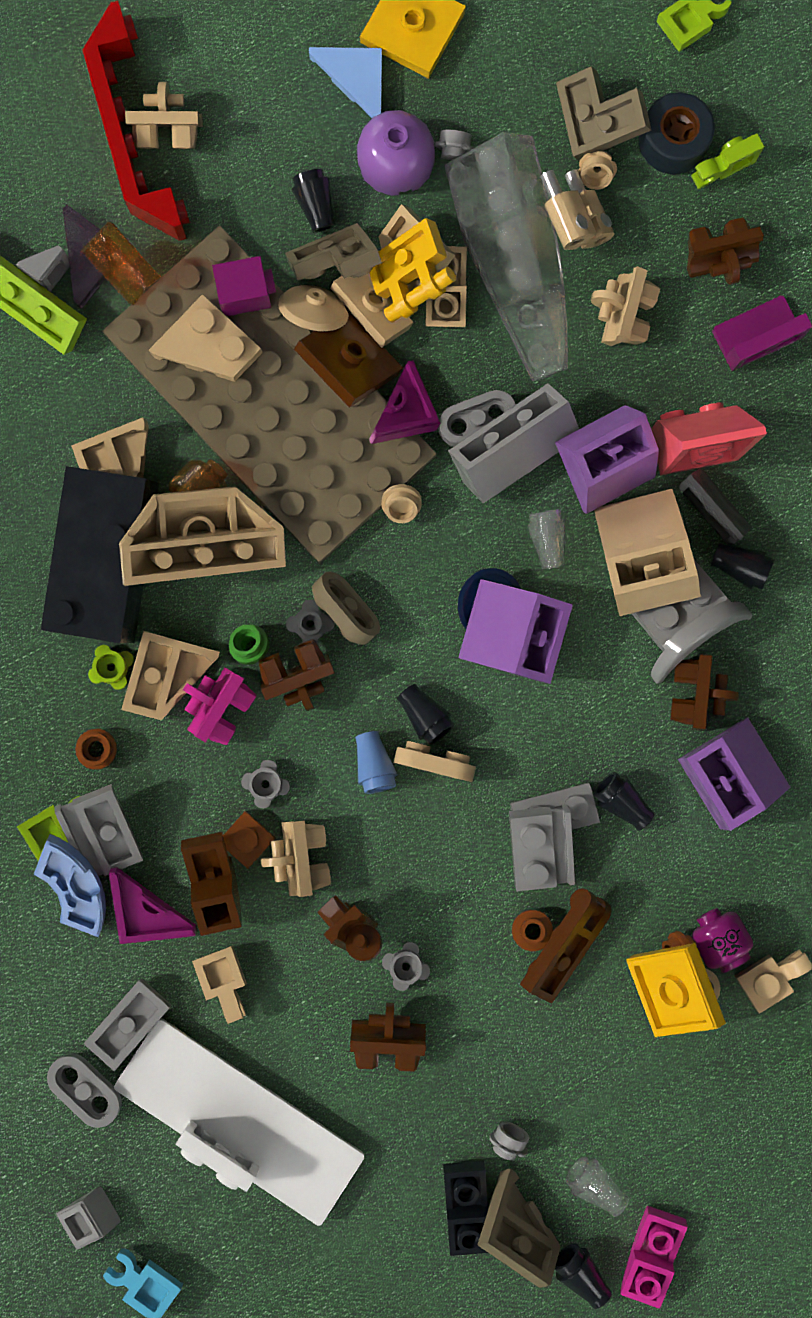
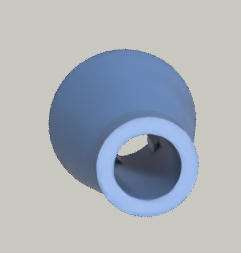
[355,731,398,794]

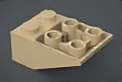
[594,489,701,616]

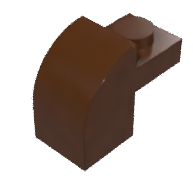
[181,832,242,936]

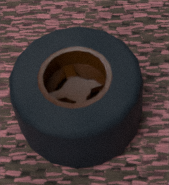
[638,92,715,175]

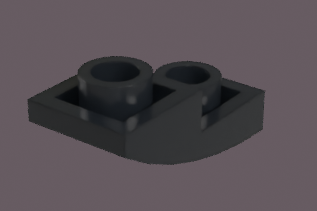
[443,1161,488,1256]

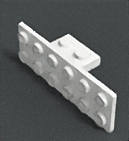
[114,1018,364,1226]

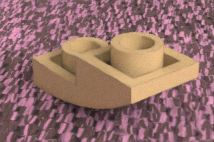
[426,246,467,328]

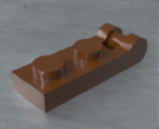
[520,888,612,1004]

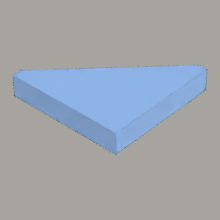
[309,47,382,118]

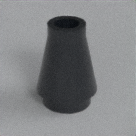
[291,169,335,233]
[711,543,775,589]
[397,684,455,745]
[593,772,655,831]
[555,1243,612,1309]

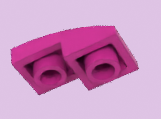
[620,1205,688,1309]

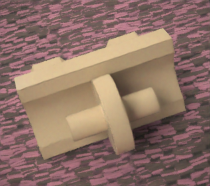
[125,82,203,149]
[591,266,660,346]
[261,821,331,897]

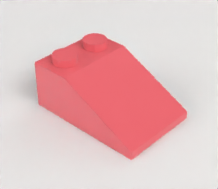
[651,402,767,476]

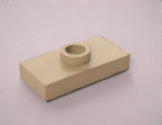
[330,273,413,348]

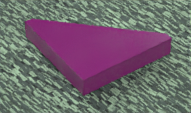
[369,360,441,444]
[109,867,197,944]

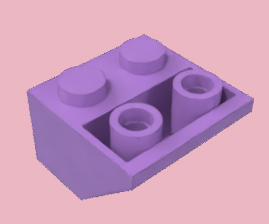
[555,405,659,514]
[458,579,573,684]
[678,718,791,831]

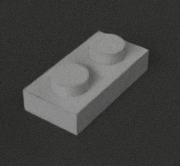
[510,783,600,830]
[83,978,172,1071]

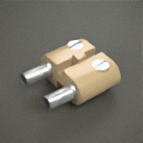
[540,169,615,250]

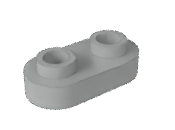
[439,390,516,447]
[47,1053,122,1128]

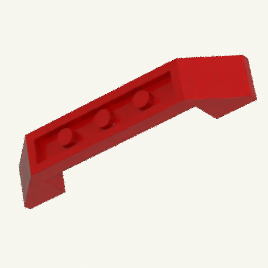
[82,0,190,241]

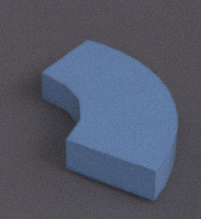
[34,834,106,937]

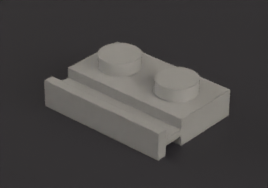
[55,784,143,876]
[509,805,575,892]

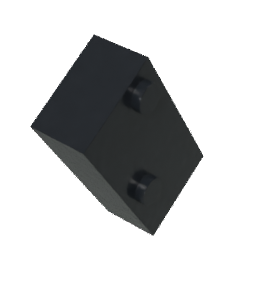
[41,466,159,643]

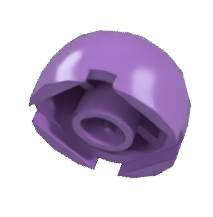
[357,110,435,196]

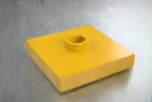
[360,0,466,79]
[626,943,726,1037]

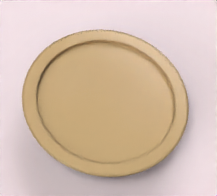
[278,285,349,331]

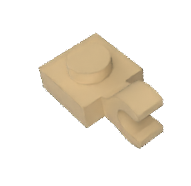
[192,946,247,1024]
[735,950,812,1014]

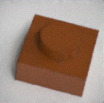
[223,811,276,869]

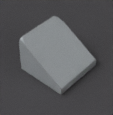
[16,245,72,292]
[56,1187,120,1250]

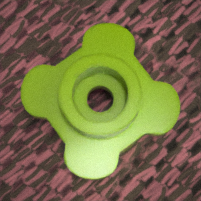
[88,645,134,690]

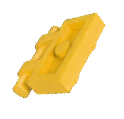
[369,218,456,323]

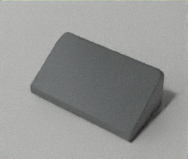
[679,468,751,546]

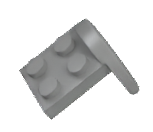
[631,560,753,684]

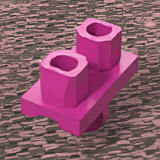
[183,667,256,745]

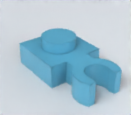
[103,1248,183,1318]

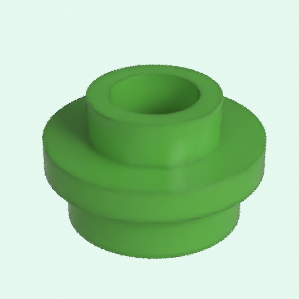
[229,625,269,665]

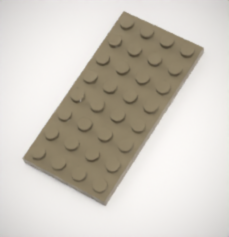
[102,225,437,564]

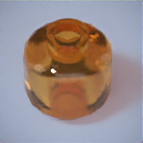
[169,459,228,493]

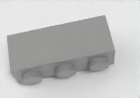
[448,383,579,503]

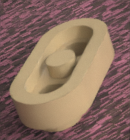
[393,741,476,782]

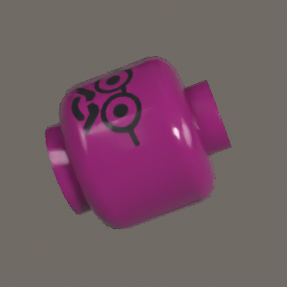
[691,908,753,973]

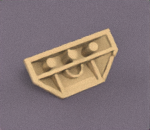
[119,487,286,586]

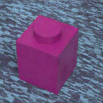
[212,256,276,316]

